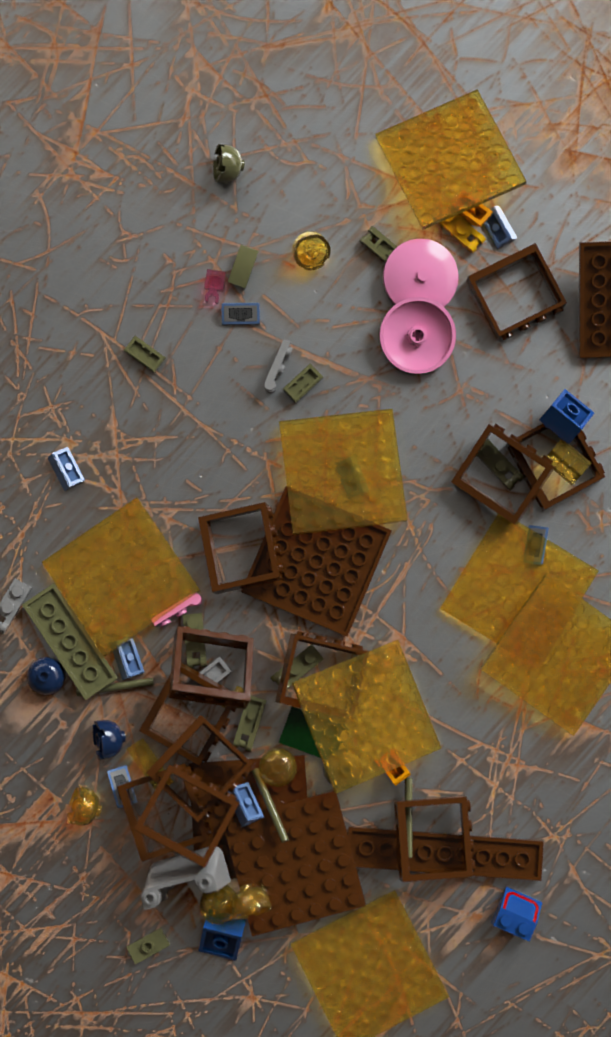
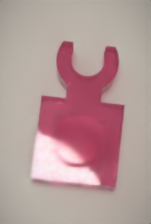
[204,269,226,304]

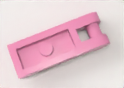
[151,593,202,628]

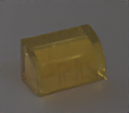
[547,440,591,486]

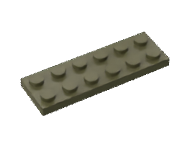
[22,583,119,701]

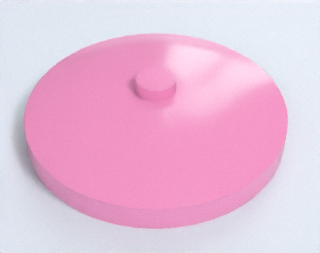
[383,239,458,307]
[379,297,456,374]

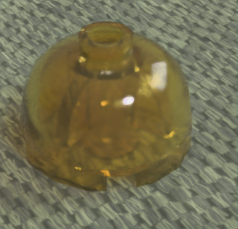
[292,231,331,270]
[258,748,297,787]
[67,785,102,826]
[231,884,272,920]
[199,885,239,925]

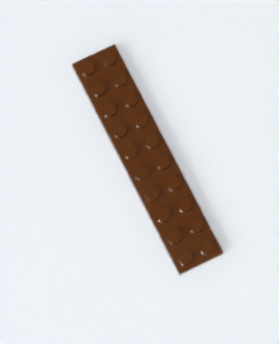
[348,826,544,881]

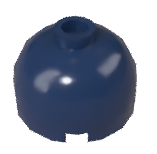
[27,657,66,696]
[93,720,126,760]

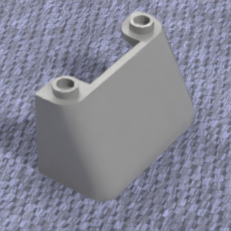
[141,846,231,910]

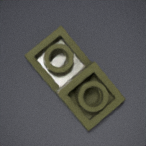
[228,244,259,288]

